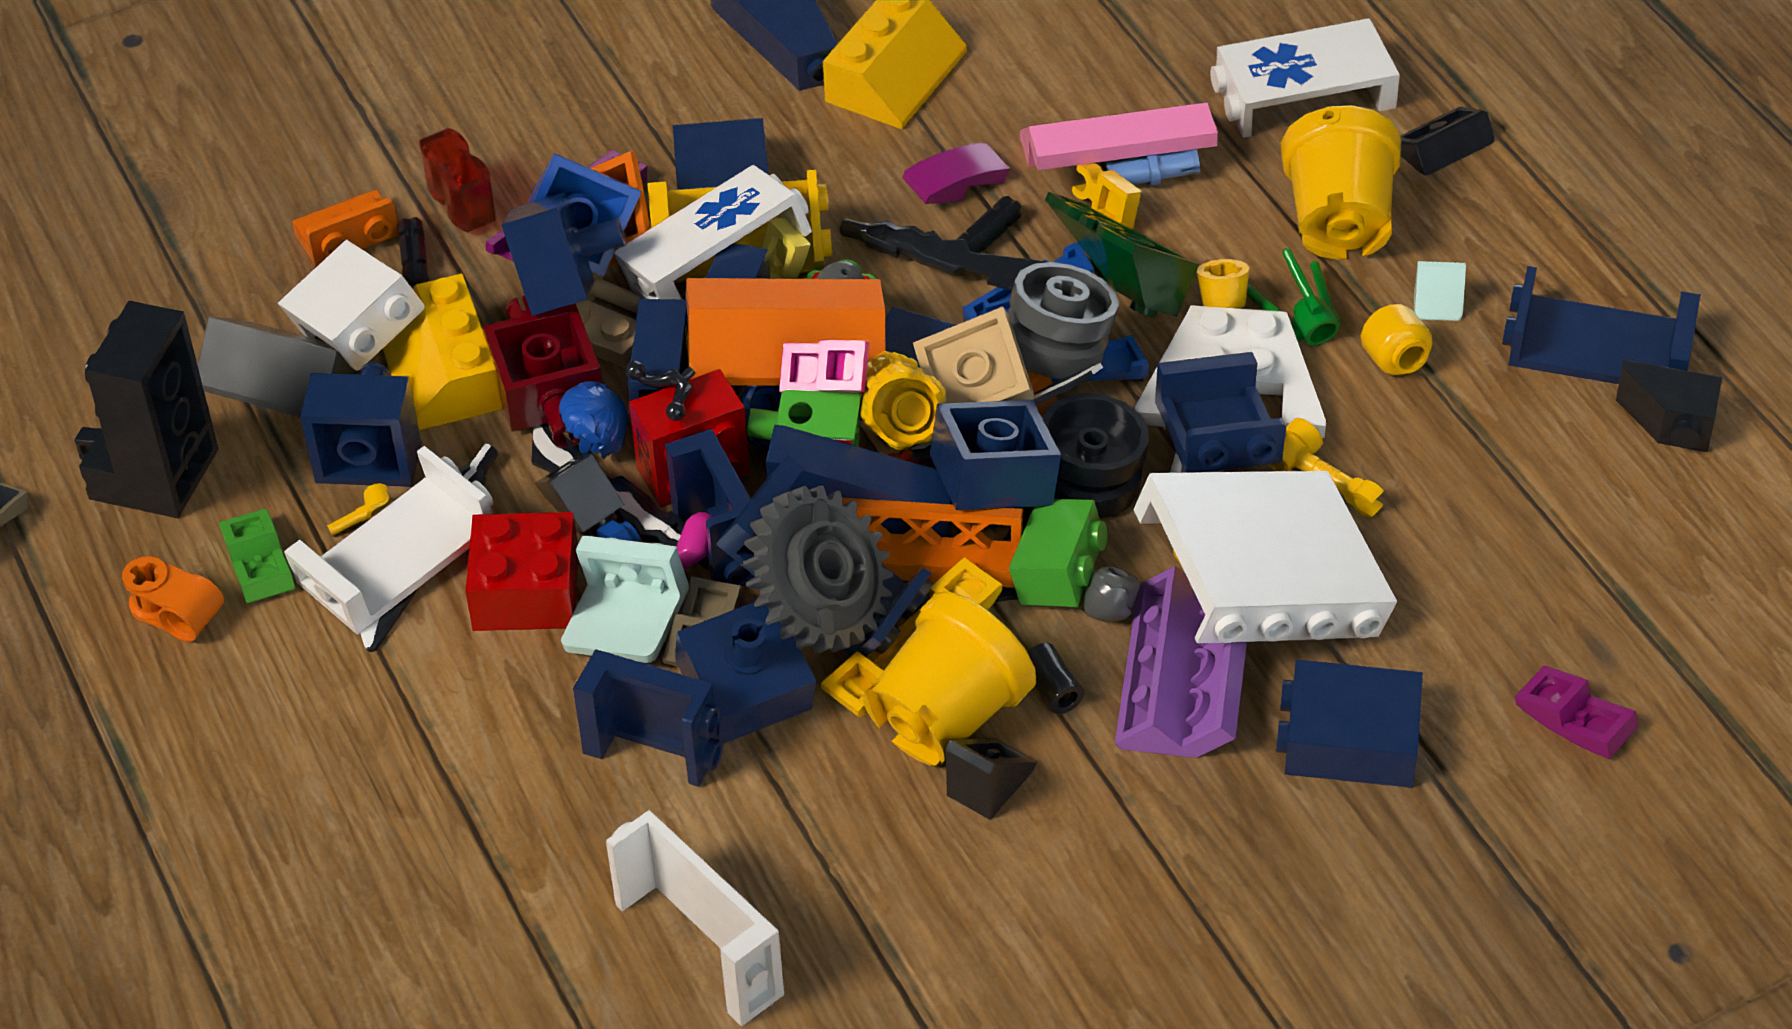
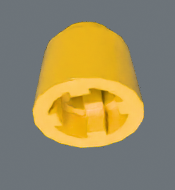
[1196,259,1250,309]

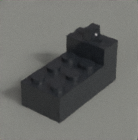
[74,300,219,519]

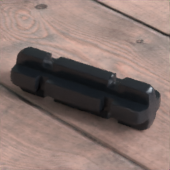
[956,196,1022,253]
[398,217,429,289]

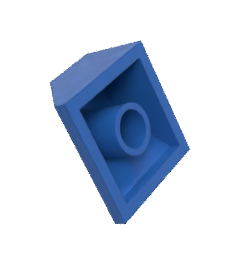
[527,153,641,277]

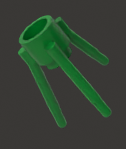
[1247,248,1342,346]

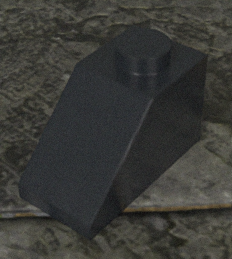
[1616,360,1722,452]
[535,454,625,535]

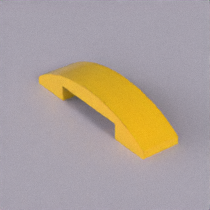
[821,557,1002,717]

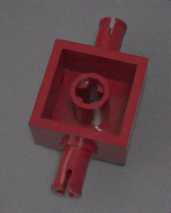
[482,296,602,448]

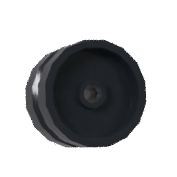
[1042,393,1149,519]

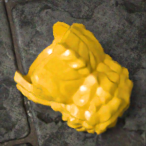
[856,351,946,450]

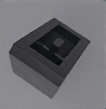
[946,738,1038,820]

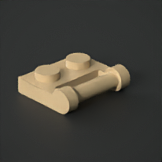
[570,272,643,368]

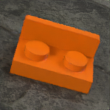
[292,189,399,267]

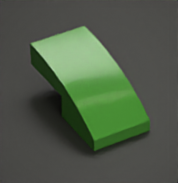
[218,508,295,604]

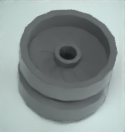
[1007,262,1119,379]

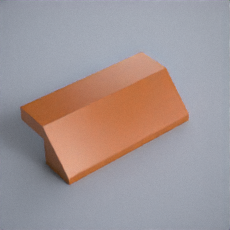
[686,278,886,386]

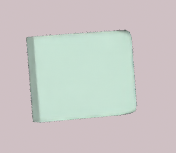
[1414,261,1466,321]

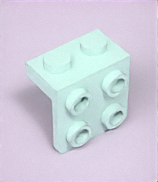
[561,535,690,663]

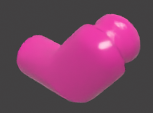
[676,512,714,570]

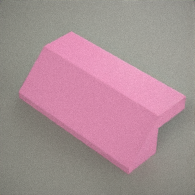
[1020,103,1218,170]

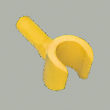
[327,483,393,536]

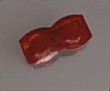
[419,128,496,233]

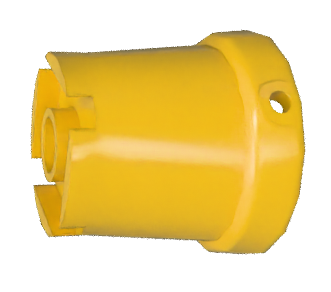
[1281,105,1401,260]
[863,592,1036,766]

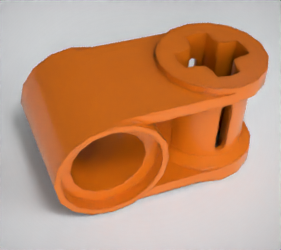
[122,556,224,642]

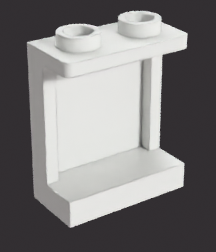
[278,240,425,371]

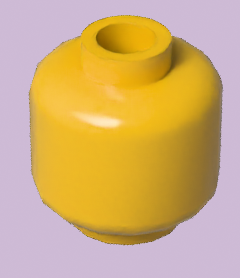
[1360,304,1433,375]

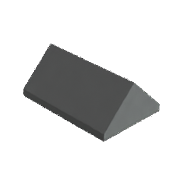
[198,317,359,417]

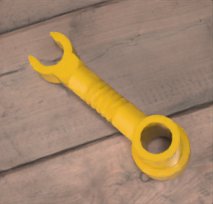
[1268,418,1384,518]

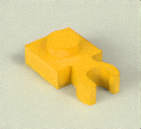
[1072,163,1142,229]

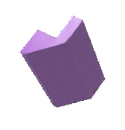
[1115,566,1247,758]

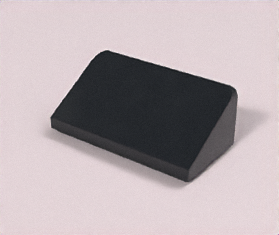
[1401,107,1494,175]

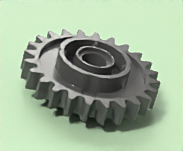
[743,485,893,654]

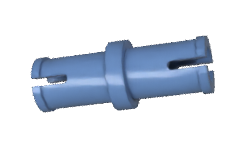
[1104,149,1200,186]

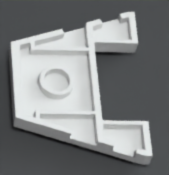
[1135,305,1326,438]

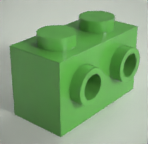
[1009,499,1108,607]

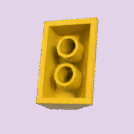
[823,0,967,130]
[382,273,503,430]

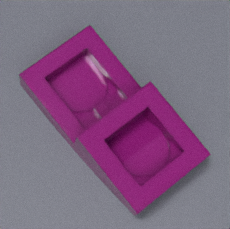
[902,142,1010,204]
[1515,665,1638,759]

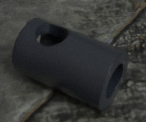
[1027,643,1084,714]

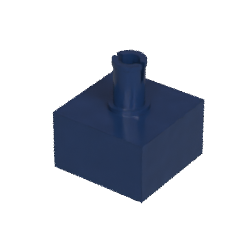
[501,192,626,316]
[300,363,422,487]
[930,400,1061,530]
[675,602,816,744]

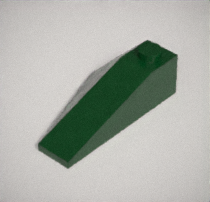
[1045,192,1199,318]

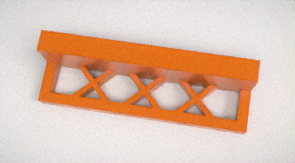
[842,497,1023,588]

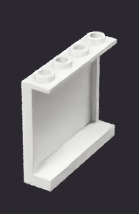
[1133,471,1397,643]

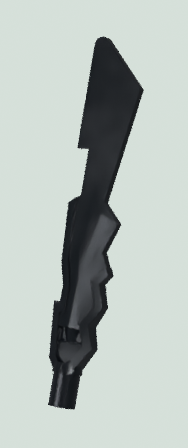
[840,218,1046,291]

